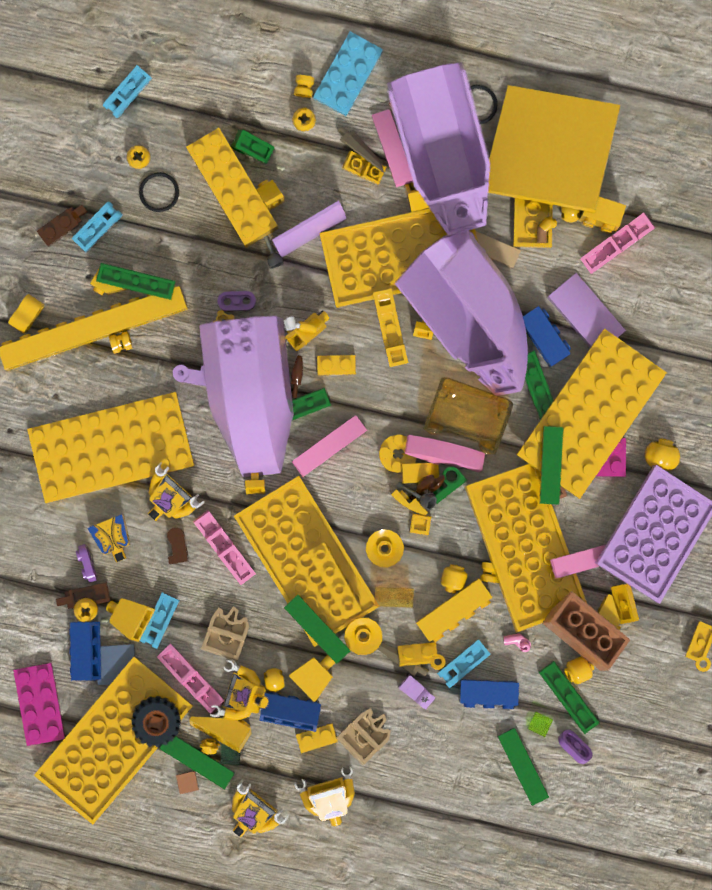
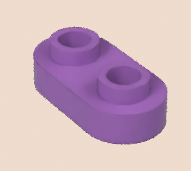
[217,291,256,311]
[76,544,97,582]
[558,730,592,764]

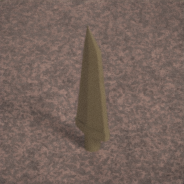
[338,126,384,172]
[377,642,429,677]

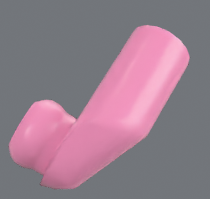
[503,633,531,652]

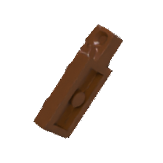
[37,205,87,247]
[56,582,111,609]

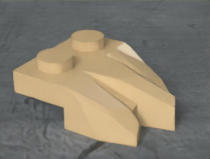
[201,606,249,662]
[336,708,391,766]

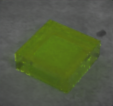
[527,711,553,737]

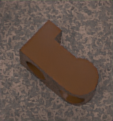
[167,528,189,565]

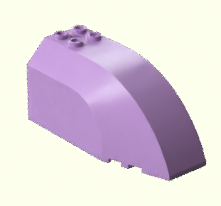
[387,62,490,236]
[395,229,528,396]
[199,316,294,477]

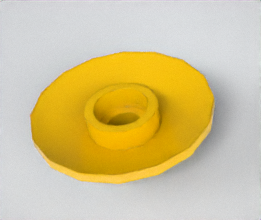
[366,529,404,568]
[344,617,383,655]

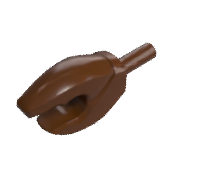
[291,355,303,398]
[410,475,445,500]

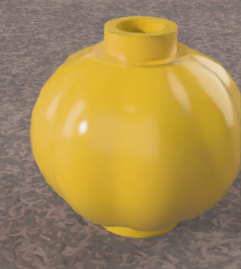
[644,438,680,471]

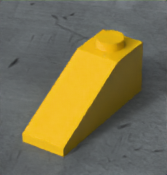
[189,716,251,753]

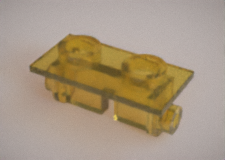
[375,587,414,608]

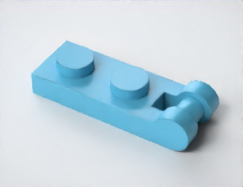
[103,65,152,118]
[71,201,123,252]
[140,592,180,649]
[437,639,491,688]

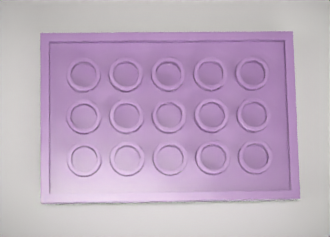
[595,465,712,604]

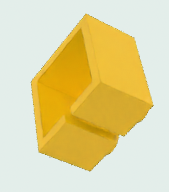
[579,196,626,234]

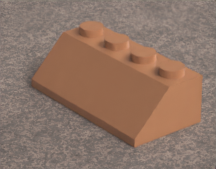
[542,591,630,671]

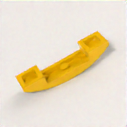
[373,288,408,367]

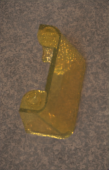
[423,377,513,455]

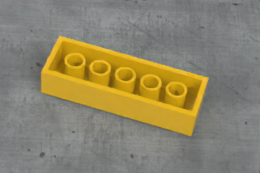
[186,128,278,248]

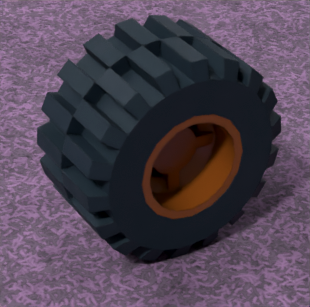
[131,696,180,747]

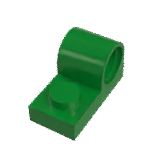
[230,129,275,164]
[433,467,467,504]

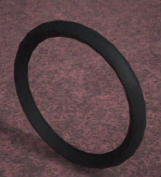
[469,85,498,124]
[139,172,179,212]

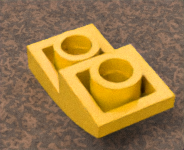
[342,151,387,185]
[391,489,428,515]

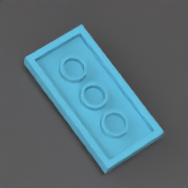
[313,31,383,117]

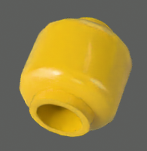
[440,564,468,594]
[564,656,594,684]

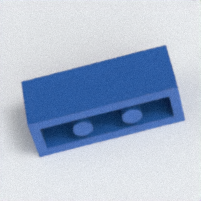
[523,306,571,368]
[69,621,101,681]
[459,679,519,709]
[259,692,321,732]

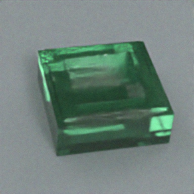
[220,744,241,765]

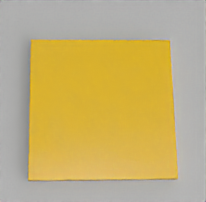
[488,85,620,213]

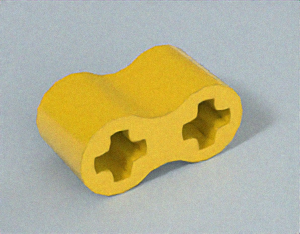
[8,294,45,334]

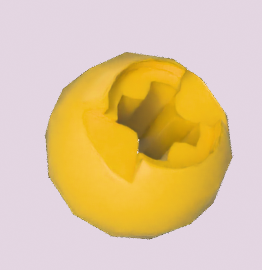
[292,108,316,132]
[126,145,150,169]
[561,206,580,223]
[73,598,98,622]
[264,668,284,692]

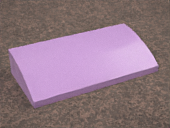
[272,201,347,257]
[547,273,626,347]

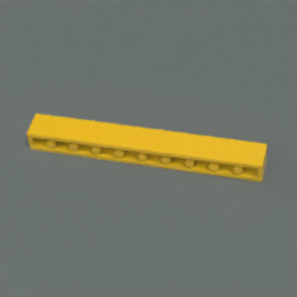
[0,285,188,371]

